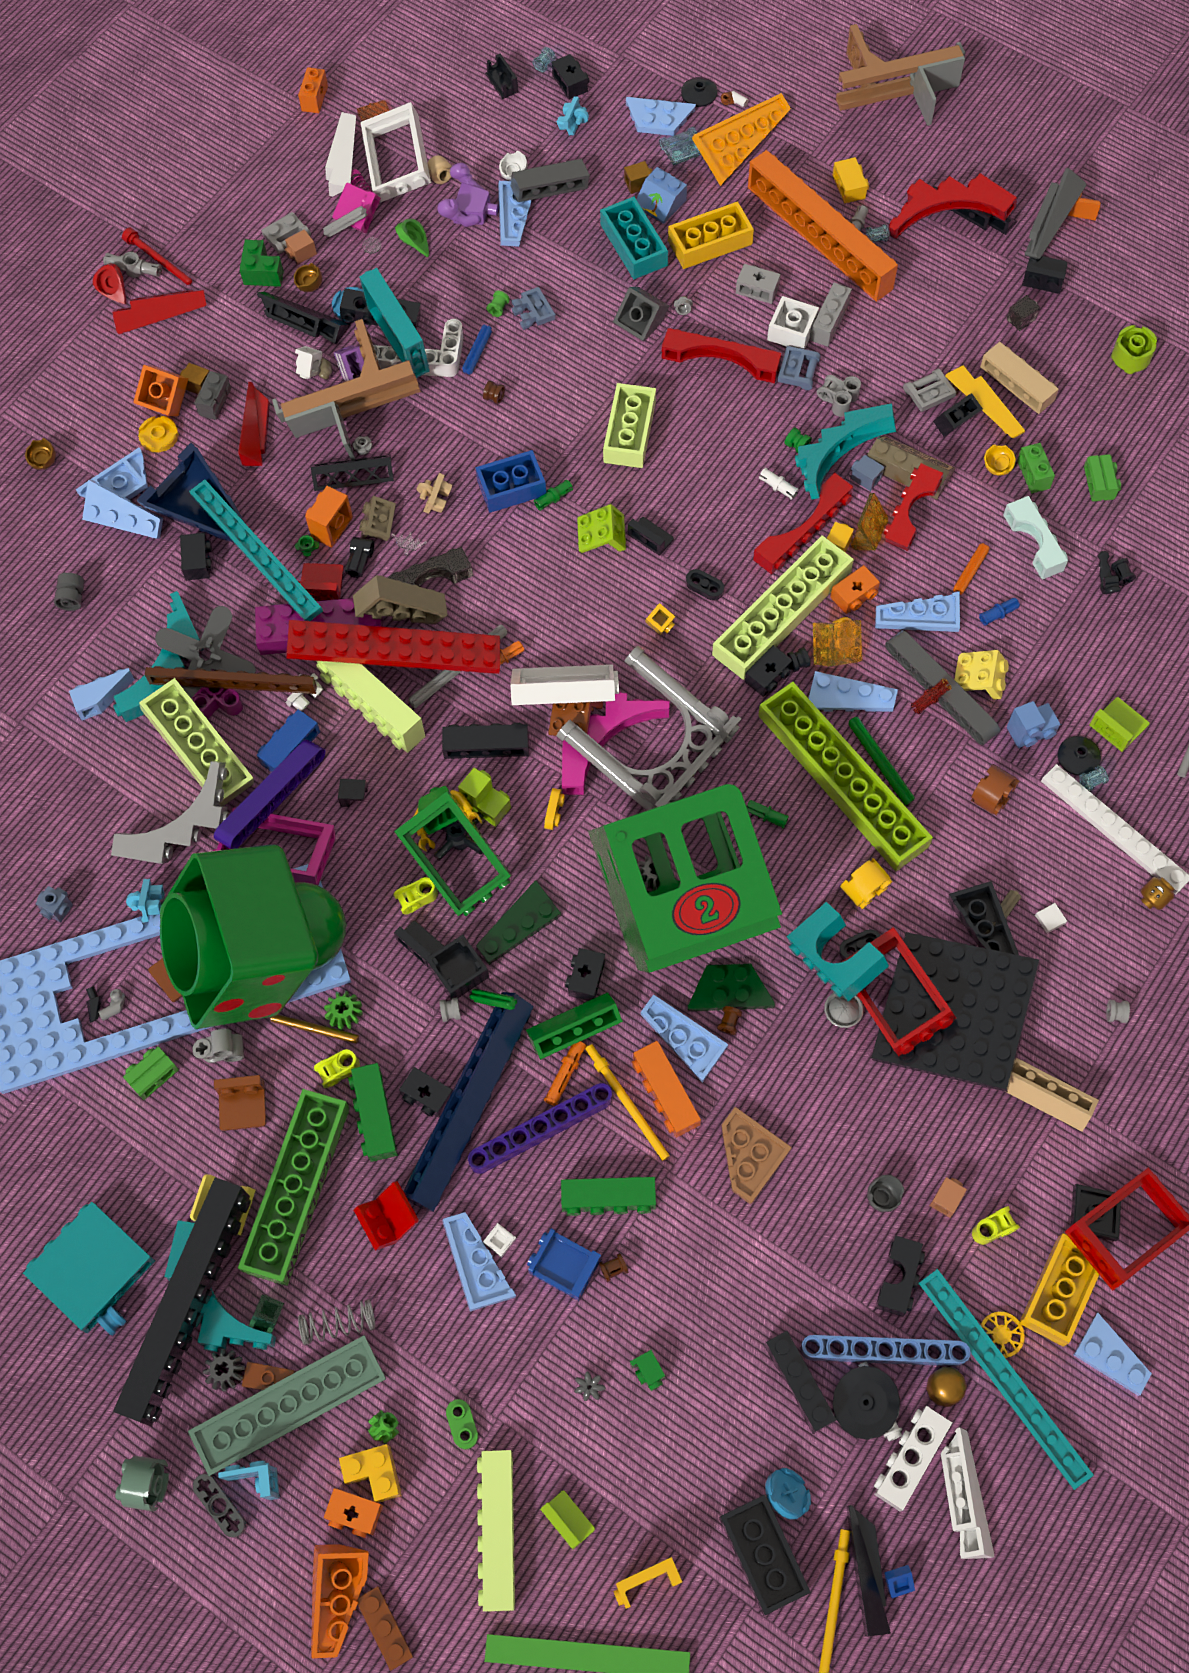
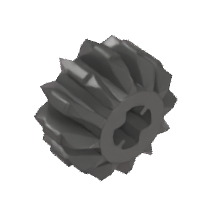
[203,1349,245,1392]

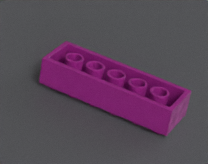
[255,598,383,655]

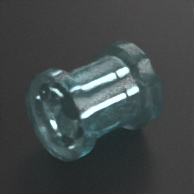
[532,47,556,72]
[866,224,889,242]
[1079,765,1109,791]

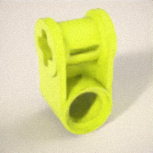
[393,877,438,915]
[314,1049,360,1088]
[972,1206,1021,1245]

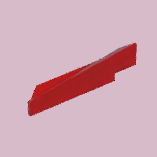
[112,290,206,334]
[238,382,270,466]

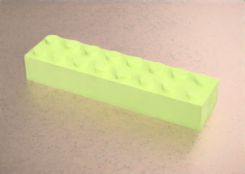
[712,536,854,680]

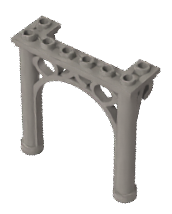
[556,645,741,811]

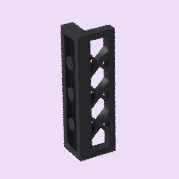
[310,454,394,491]

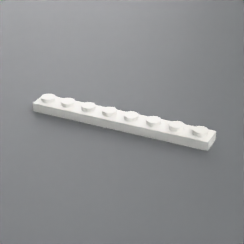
[1041,764,1189,895]

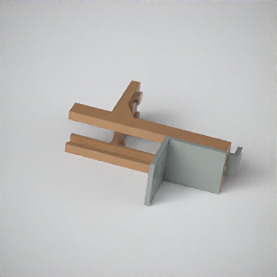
[836,24,965,126]
[272,319,421,459]

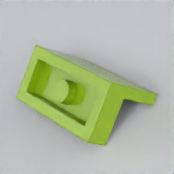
[540,1491,595,1550]

